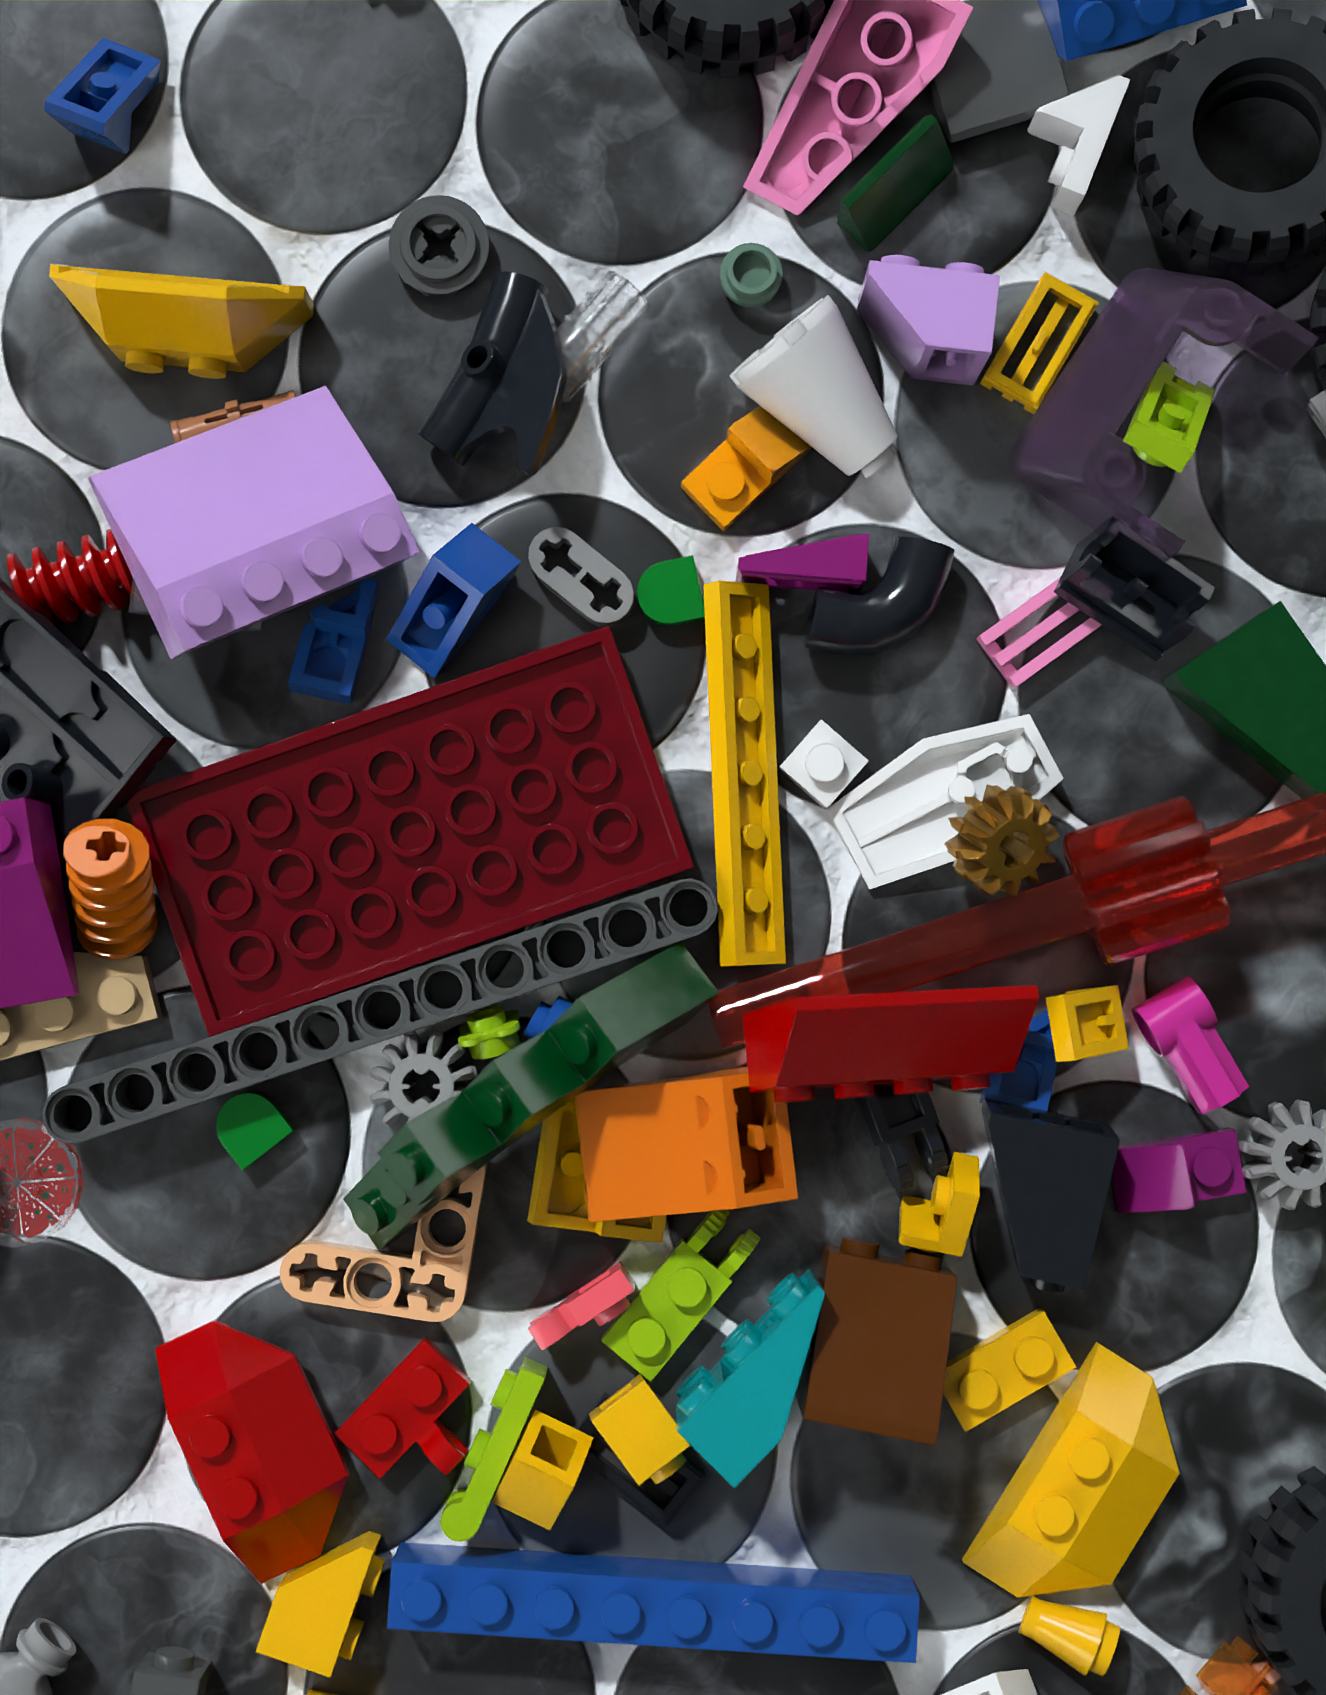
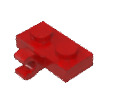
[334,1336,472,1479]

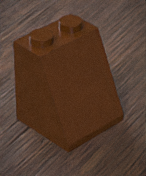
[795,1236,957,1446]

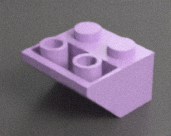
[857,255,1000,386]

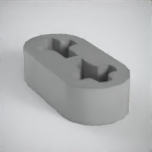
[528,527,634,627]

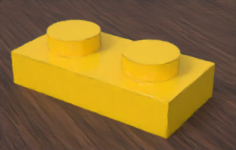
[943,1308,1076,1432]

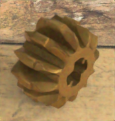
[944,784,1060,896]

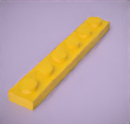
[703,580,786,966]

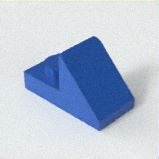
[44,38,160,154]

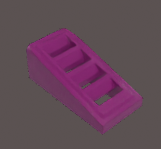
[735,534,869,593]

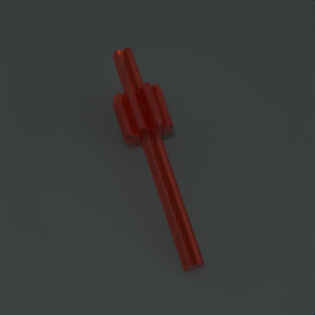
[708,792,1326,1049]

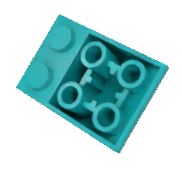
[675,1269,825,1488]

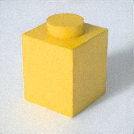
[589,1374,690,1485]
[491,1409,594,1531]

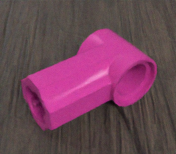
[1131,976,1249,1114]

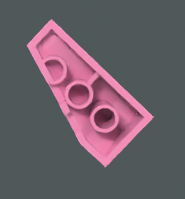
[743,0,974,216]

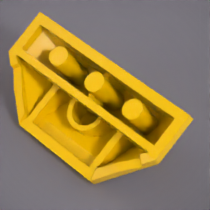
[49,264,314,379]
[962,1342,1180,1598]

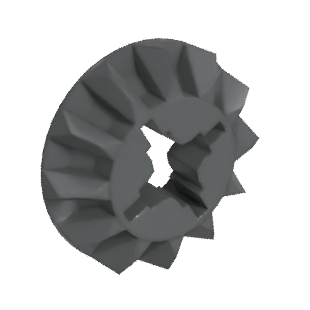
[389,195,489,297]

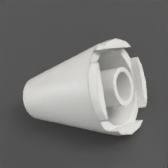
[729,295,898,478]

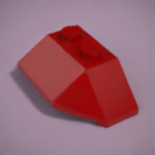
[155,1319,350,1584]

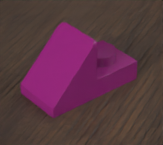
[1110,1127,1247,1213]

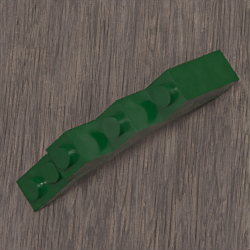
[343,942,719,1251]

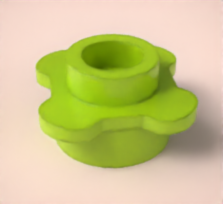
[457,1006,521,1059]

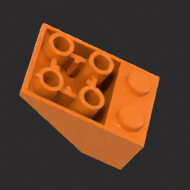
[575,1067,798,1222]

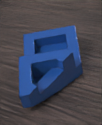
[288,578,378,705]
[979,1010,1058,1111]

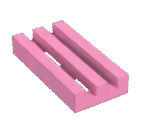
[976,578,1101,689]

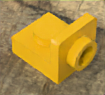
[1045,985,1129,1062]
[898,1152,980,1257]

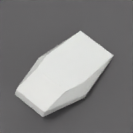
[827,714,1064,890]

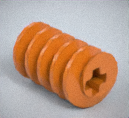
[63,819,158,960]

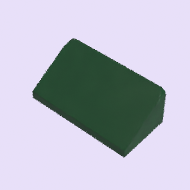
[837,114,954,252]

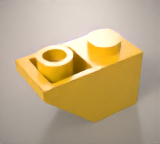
[256,1531,386,1678]

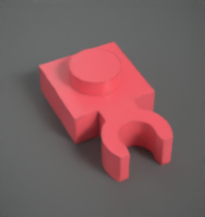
[528,1261,635,1350]

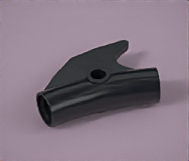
[417,271,567,476]

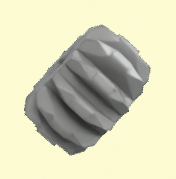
[370,1031,478,1127]
[1238,1100,1326,1210]

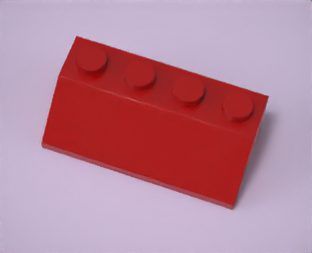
[742,985,1039,1103]

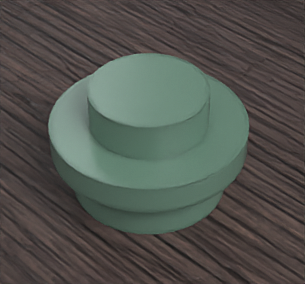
[720,243,783,307]

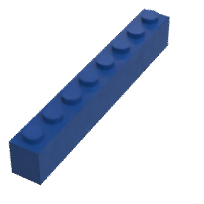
[387,1542,920,1663]

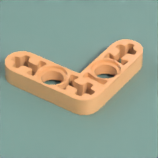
[280,1164,488,1322]

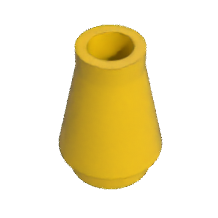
[1018,1596,1121,1677]

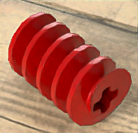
[7,529,145,624]

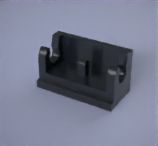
[1054,516,1215,661]

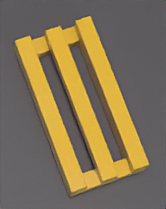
[980,271,1099,415]

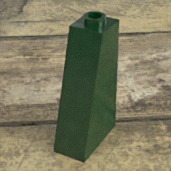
[1161,601,1326,818]

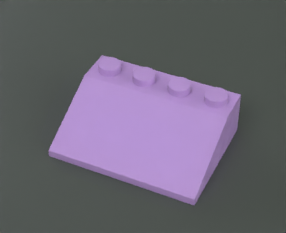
[88,386,420,660]

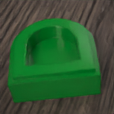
[637,555,705,627]
[216,1092,296,1170]

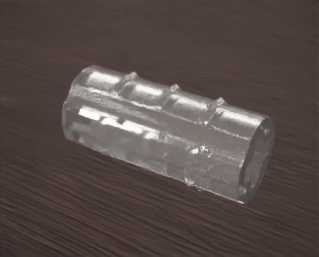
[557,271,651,403]

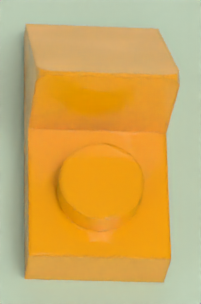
[681,406,812,532]

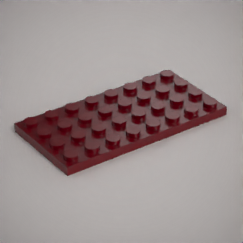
[126,626,694,1037]

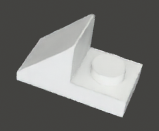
[1027,75,1130,216]

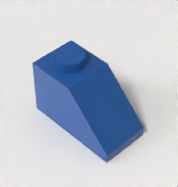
[386,523,521,679]

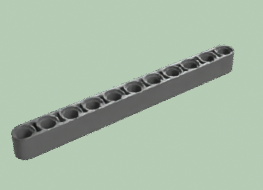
[42,878,718,1144]

